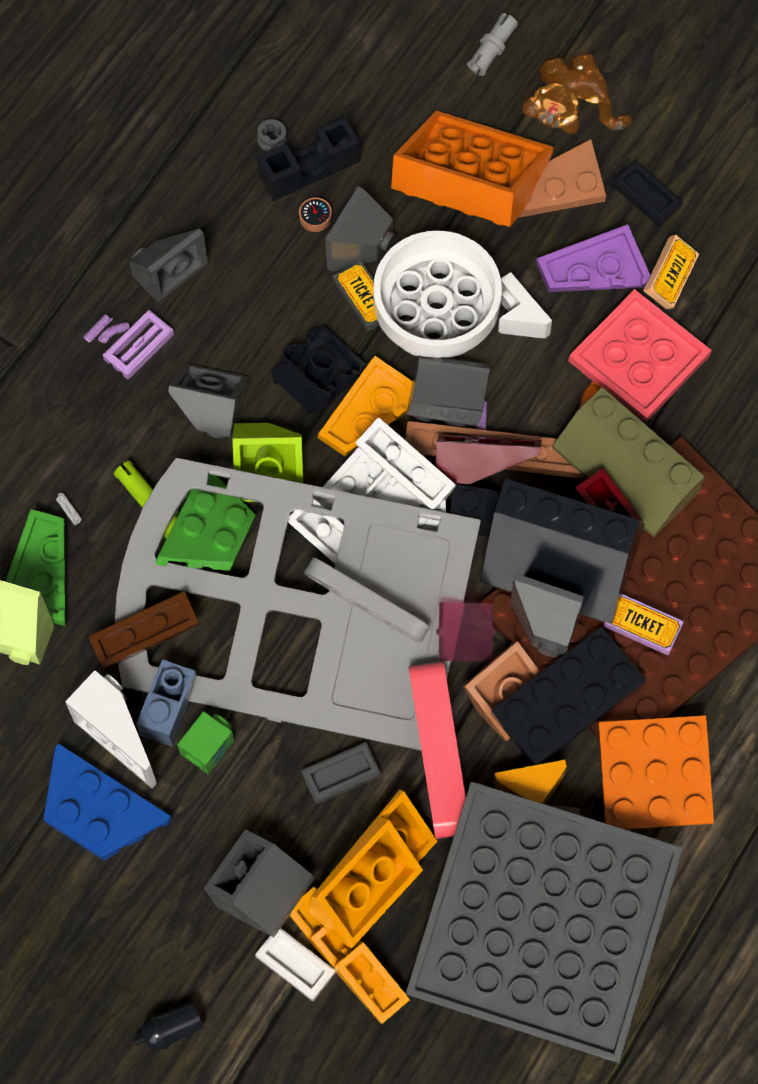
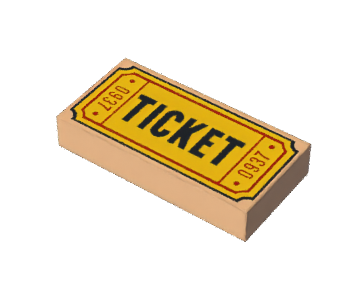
[643,235,699,310]

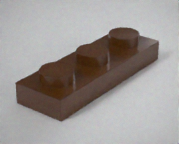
[88,591,200,670]

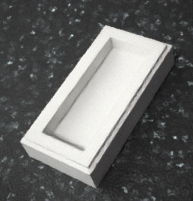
[255,928,336,1001]

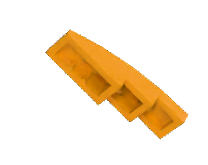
[289,887,410,1024]

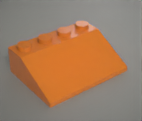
[391,110,554,227]

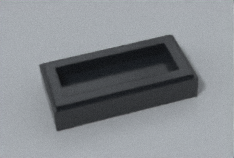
[612,160,683,227]

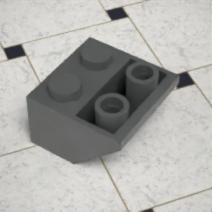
[204,829,315,938]

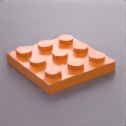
[597,716,714,829]

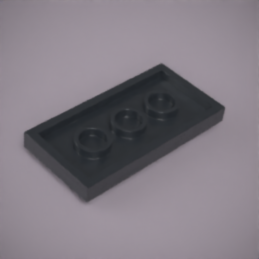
[491,627,647,766]

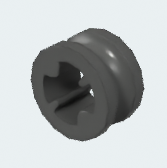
[257,119,286,151]

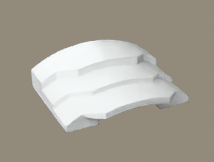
[288,417,456,564]

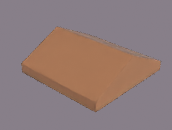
[463,641,541,741]

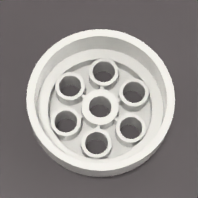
[373,231,502,358]

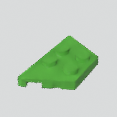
[155,474,256,571]

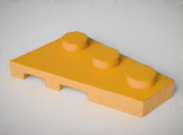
[317,356,413,456]

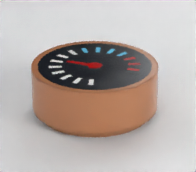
[299,198,332,232]

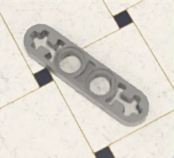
[304,558,430,643]

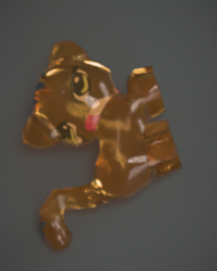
[522,54,632,134]

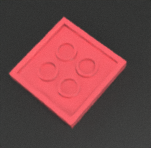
[568,289,712,423]

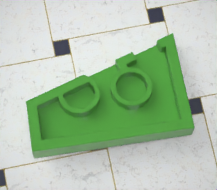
[5,509,65,626]

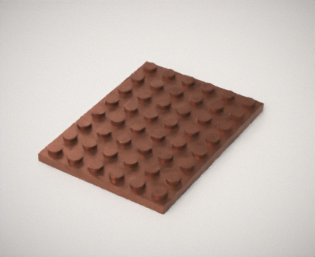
[477,437,758,740]

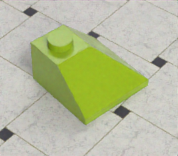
[232,423,303,502]

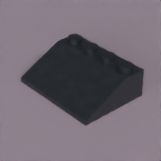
[480,478,645,624]

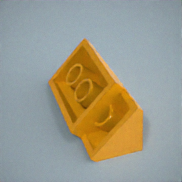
[309,790,438,948]

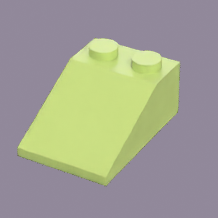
[0,580,55,665]

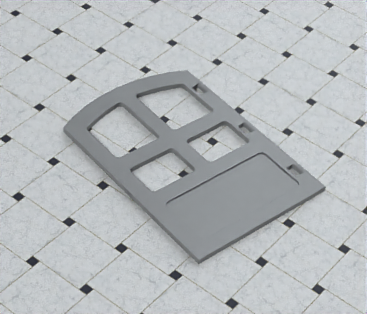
[115,458,481,751]

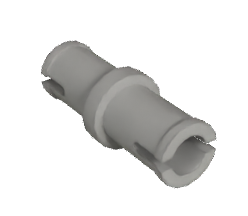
[467,13,518,76]

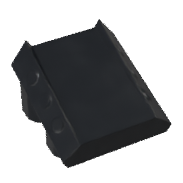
[271,325,367,415]

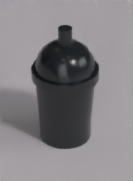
[133,1001,204,1050]

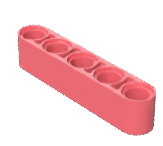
[408,661,466,839]

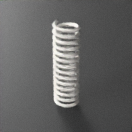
[56,493,81,525]

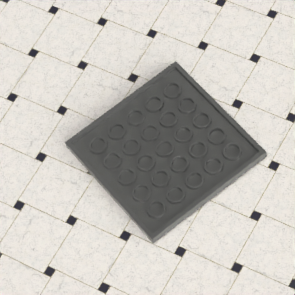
[406,782,683,1063]

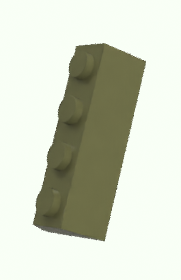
[553,387,705,538]

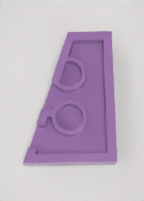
[535,224,650,292]

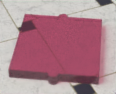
[436,602,495,661]

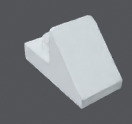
[498,272,552,339]

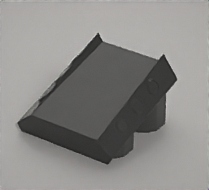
[407,355,491,428]

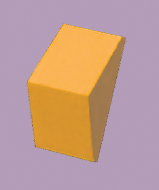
[493,760,567,804]

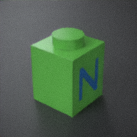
[177,711,234,774]

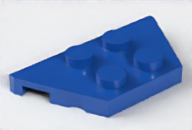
[44,744,172,861]

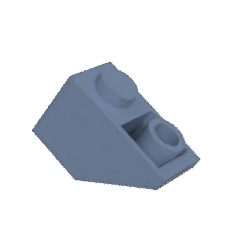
[136,659,196,747]

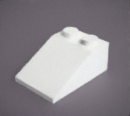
[66,671,157,789]

